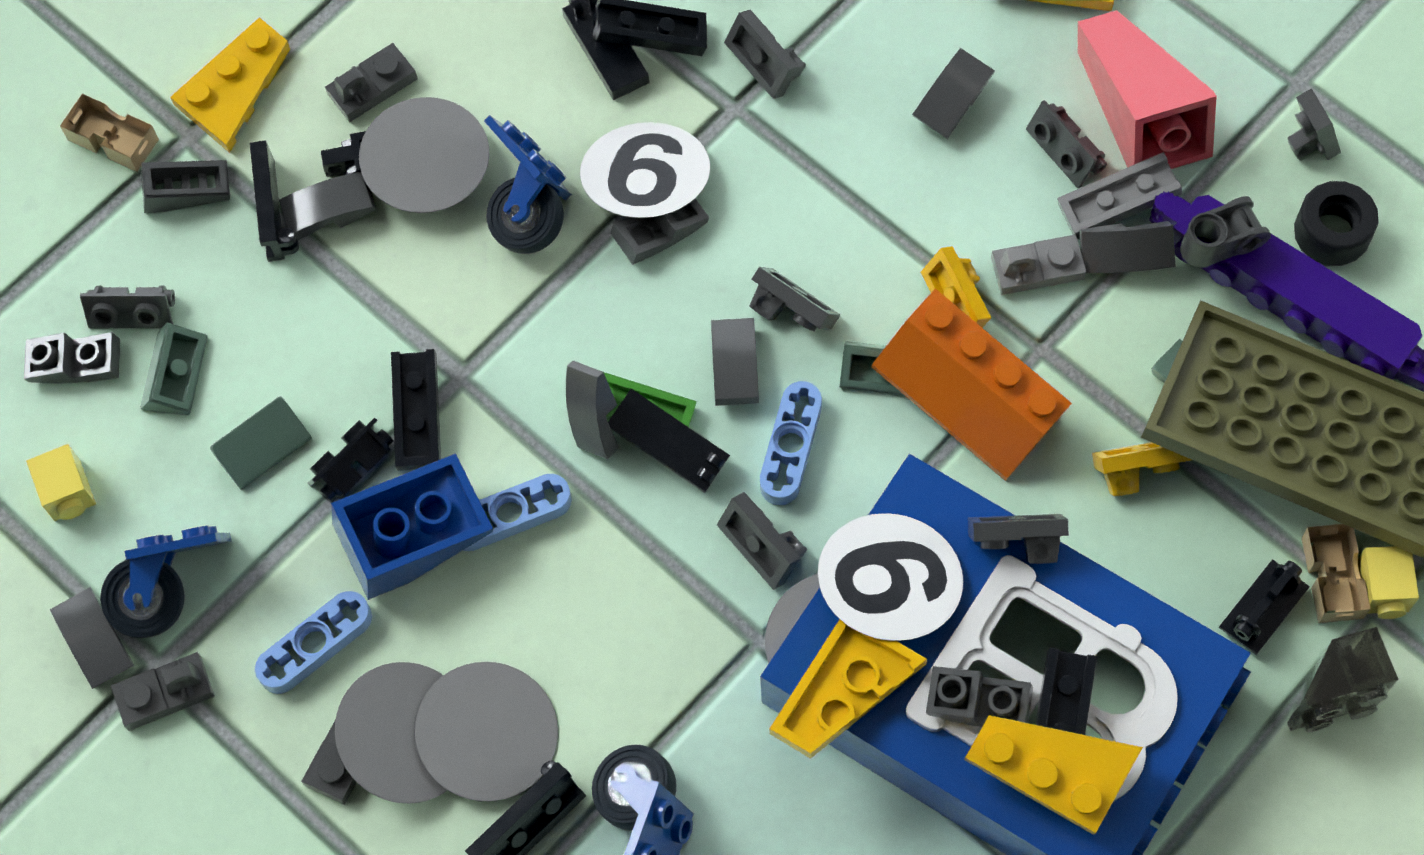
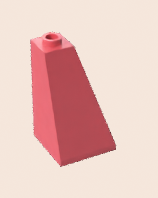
[1078,10,1217,169]

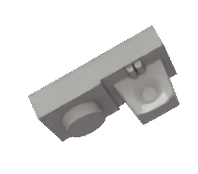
[991,234,1086,295]

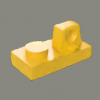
[920,246,991,328]
[1092,442,1192,496]

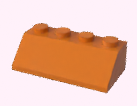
[871,289,1072,481]

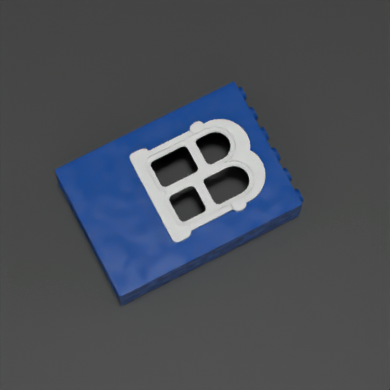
[760,454,1251,855]

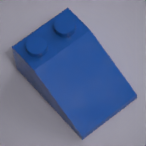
[331,454,493,600]

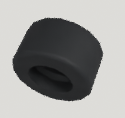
[1294,181,1379,266]

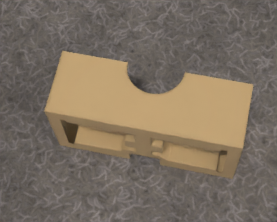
[60,94,159,172]
[1302,524,1370,623]

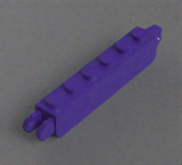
[1149,191,1424,392]

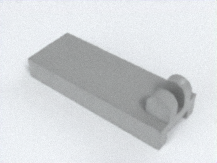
[1057,152,1182,239]

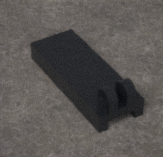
[562,0,650,100]
[593,0,707,56]
[249,140,299,262]
[391,349,441,471]
[608,389,730,493]
[1035,647,1097,735]
[465,761,586,855]

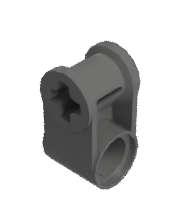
[1180,196,1271,268]

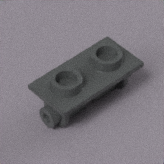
[1026,100,1107,188]
[80,285,175,328]

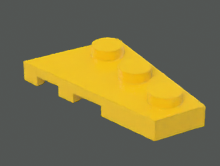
[170,17,290,153]
[769,619,927,759]
[964,715,1143,835]

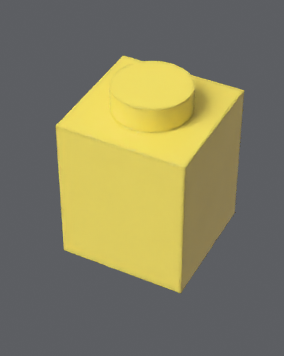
[26,444,96,521]
[1358,546,1419,619]

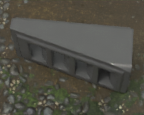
[141,160,230,213]

